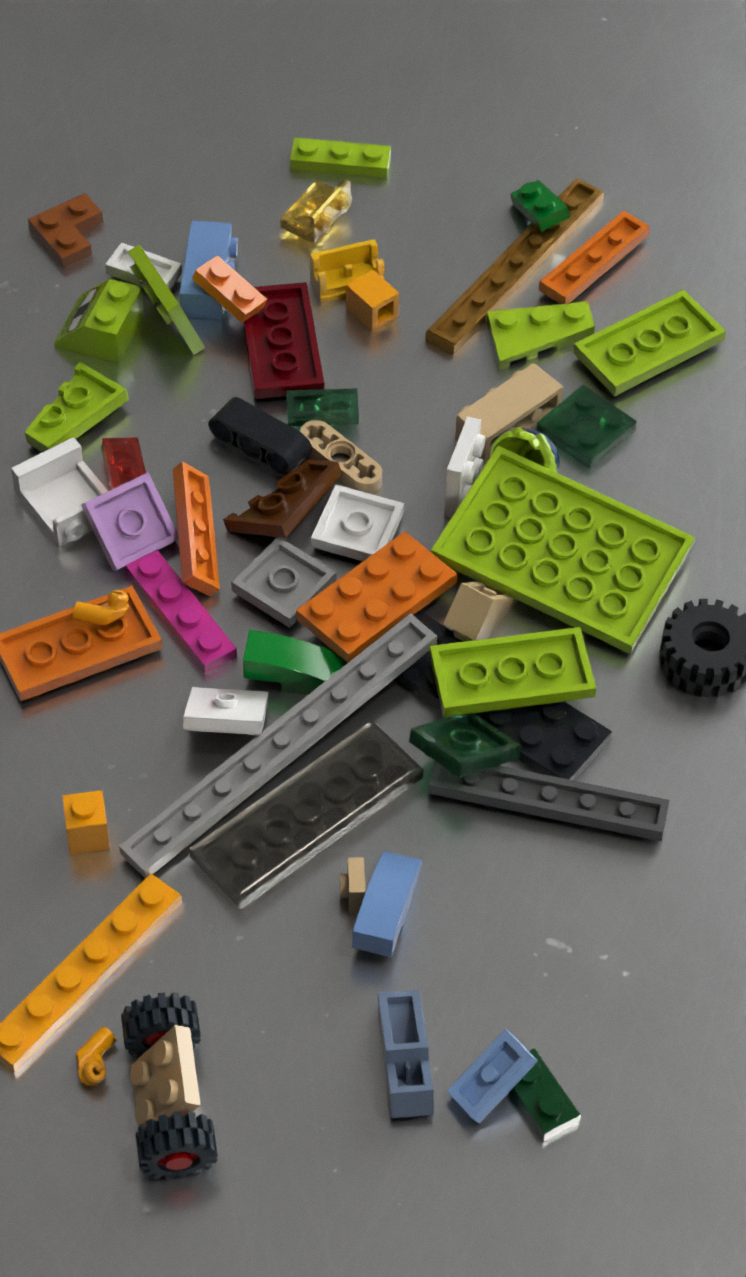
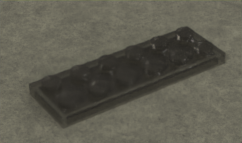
[189,720,424,910]

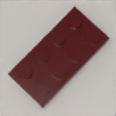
[243,282,325,399]

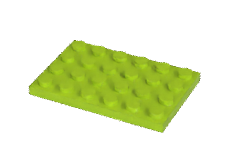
[431,445,695,654]

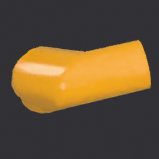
[73,590,130,626]
[75,1026,117,1086]

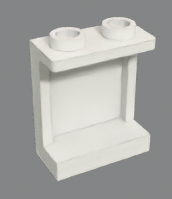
[11,437,108,547]

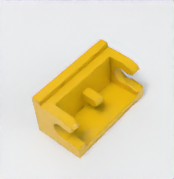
[310,239,385,304]

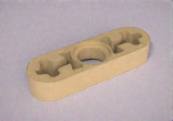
[300,420,382,494]

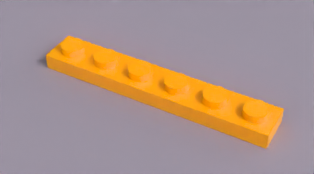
[0,873,182,1073]

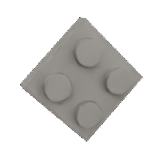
[231,537,337,628]

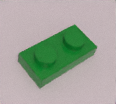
[510,180,571,231]

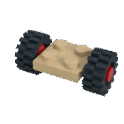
[121,992,218,1180]

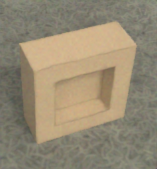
[340,857,366,914]

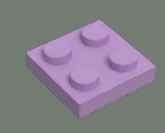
[81,472,179,571]

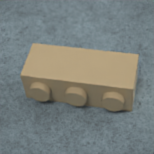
[455,363,563,463]

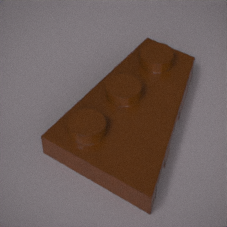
[223,459,342,538]

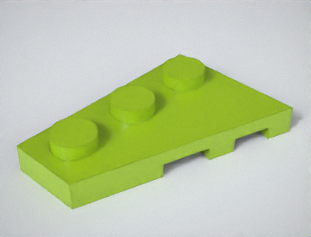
[128,244,205,355]
[24,362,129,452]

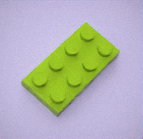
[573,289,726,396]
[429,627,597,717]

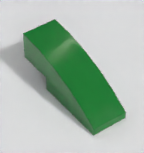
[243,630,347,695]

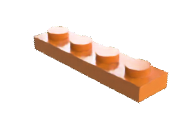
[539,211,650,304]
[173,461,220,597]

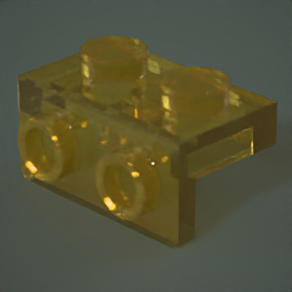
[280,179,352,243]

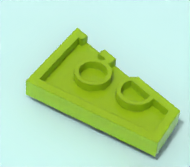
[487,301,595,371]

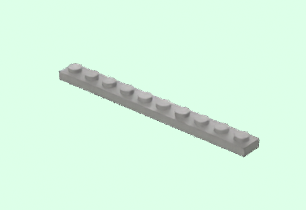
[119,613,437,878]

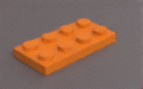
[296,531,457,663]
[0,585,163,701]

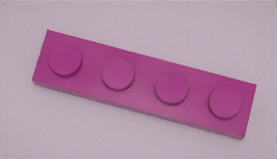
[125,550,237,674]

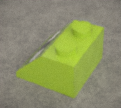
[54,279,144,363]

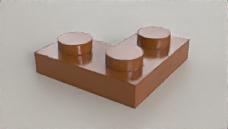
[28,193,103,268]

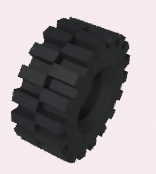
[659,599,746,697]

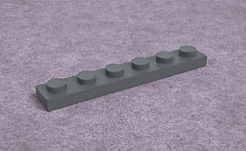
[428,753,670,841]

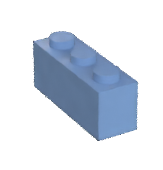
[180,221,238,320]

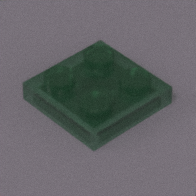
[536,385,637,469]
[409,713,521,778]

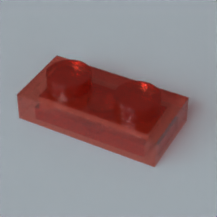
[101,437,146,490]

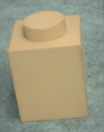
[443,581,516,641]

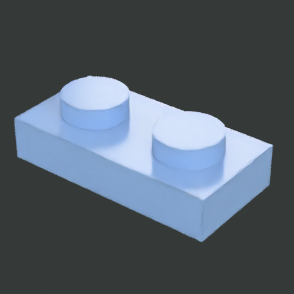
[447,1029,538,1124]

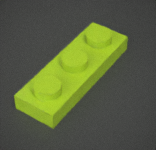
[290,137,391,178]

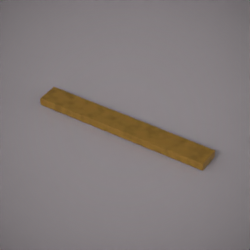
[425,178,604,355]

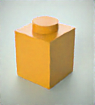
[346,269,399,332]
[62,790,110,855]

